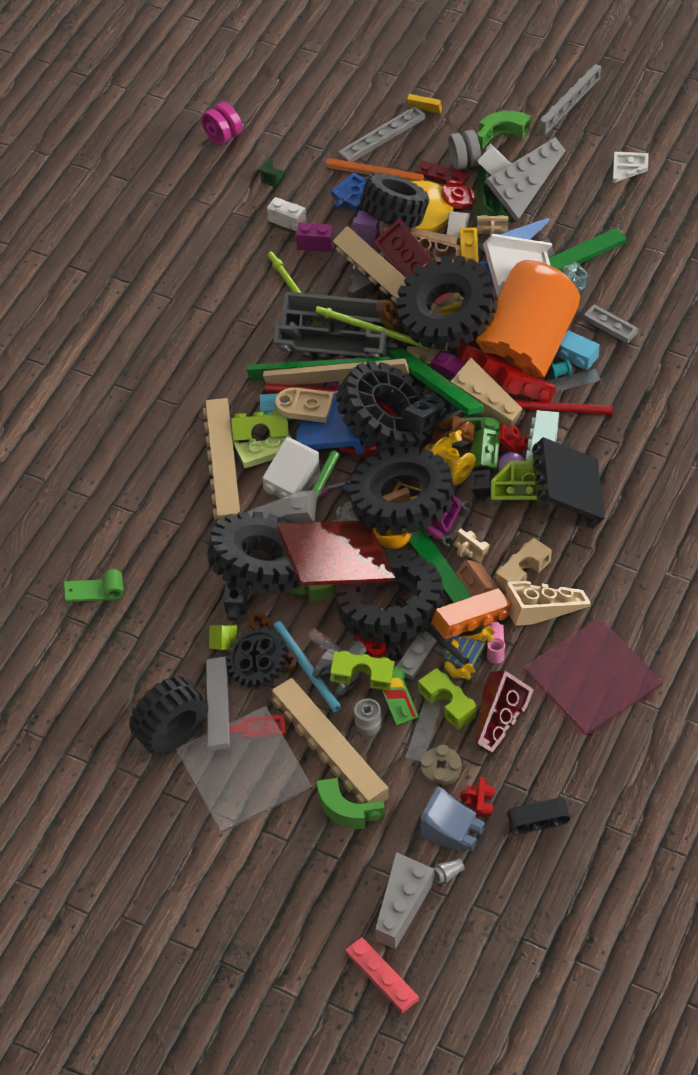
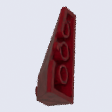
[475,671,534,753]

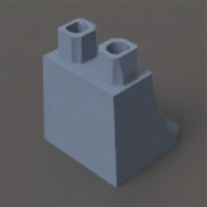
[421,787,485,852]

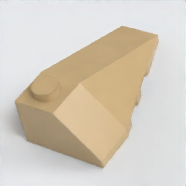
[506,581,591,626]

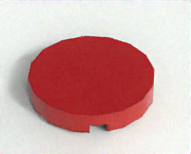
[441,180,475,209]

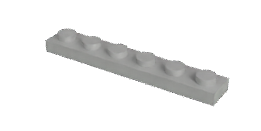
[539,64,601,135]

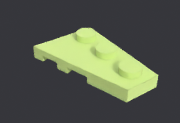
[232,436,291,469]

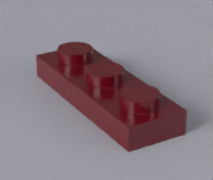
[415,160,468,184]

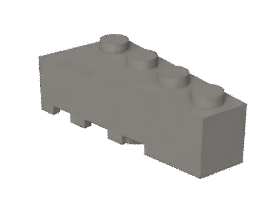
[376,852,435,949]

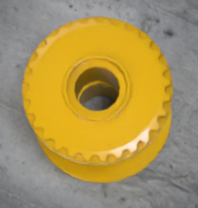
[430,437,476,486]

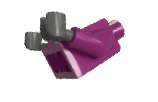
[421,496,472,551]

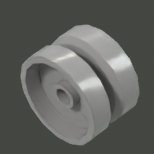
[448,129,481,171]

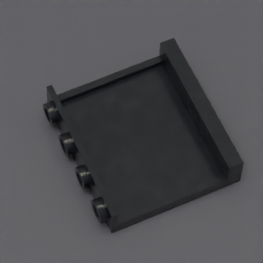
[532,437,605,528]

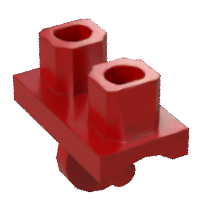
[497,423,529,456]
[460,777,495,818]

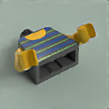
[436,626,495,682]

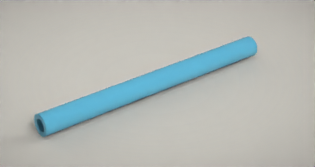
[273,621,341,712]

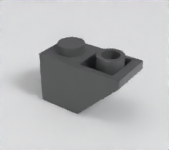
[348,266,376,299]

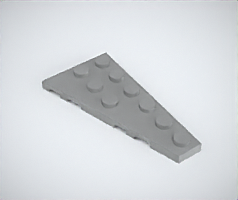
[485,137,566,222]

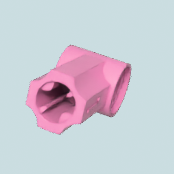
[486,622,505,664]

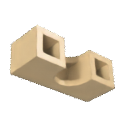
[496,538,552,591]

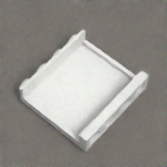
[483,234,552,296]

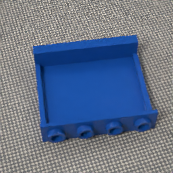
[296,393,366,454]

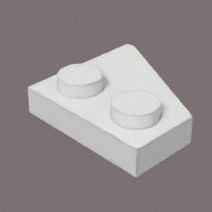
[613,152,649,183]

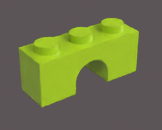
[231,410,289,441]
[330,651,394,691]
[418,668,477,730]

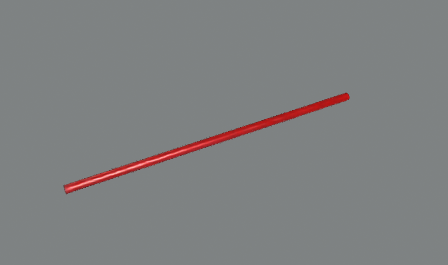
[265,384,613,415]

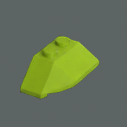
[491,461,537,500]

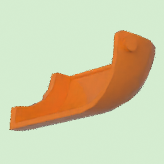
[476,260,581,377]

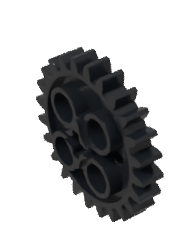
[225,626,290,689]

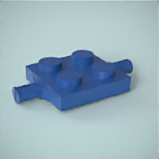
[331,173,374,211]

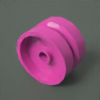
[201,101,242,145]

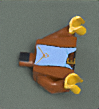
[421,415,475,452]

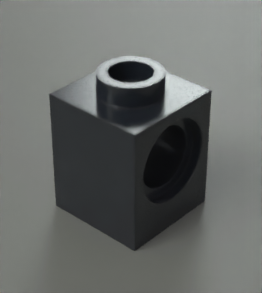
[471,470,494,498]

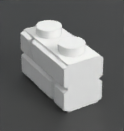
[267,197,306,231]

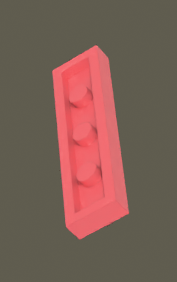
[345,937,419,1013]

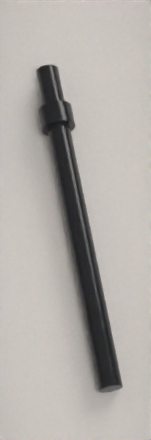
[395,597,470,665]

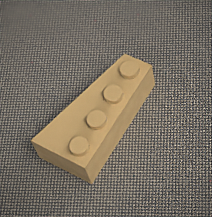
[451,358,522,427]

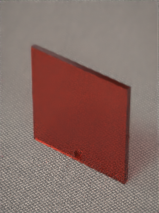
[277,521,395,586]

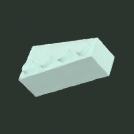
[526,410,559,461]

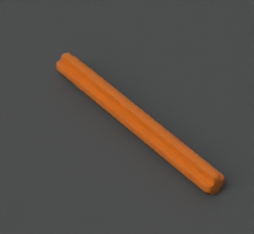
[326,158,424,182]

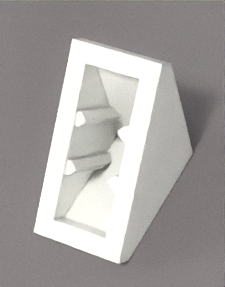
[447,211,470,238]

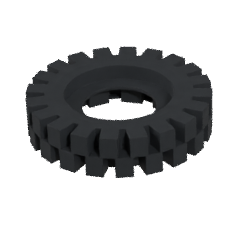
[349,447,455,535]
[336,551,444,643]

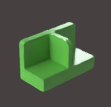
[471,428,500,470]

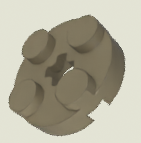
[421,745,462,786]

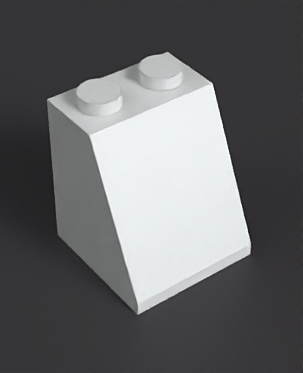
[263,436,320,498]

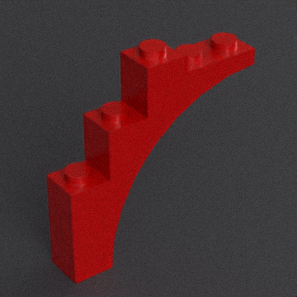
[455,333,557,402]

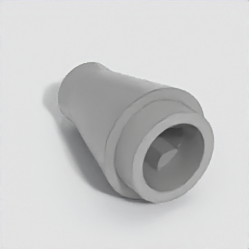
[433,859,464,884]

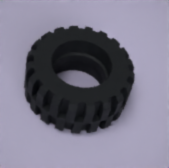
[360,173,430,228]
[129,677,208,755]

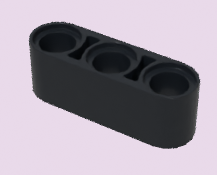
[507,798,571,834]

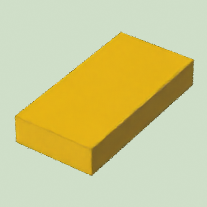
[407,94,442,114]

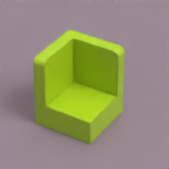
[209,625,237,650]

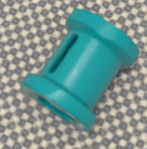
[549,359,572,379]

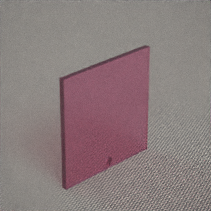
[524,618,663,735]

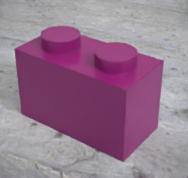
[296,223,334,252]

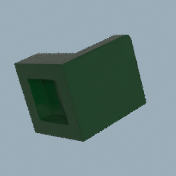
[260,158,285,187]

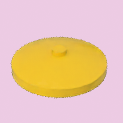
[411,181,454,232]

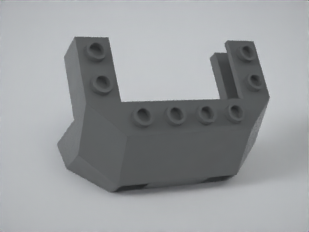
[273,291,392,359]

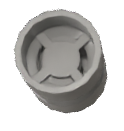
[354,699,381,736]

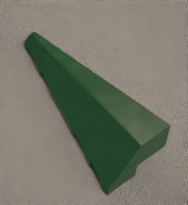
[474,165,513,223]

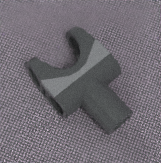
[312,641,367,696]

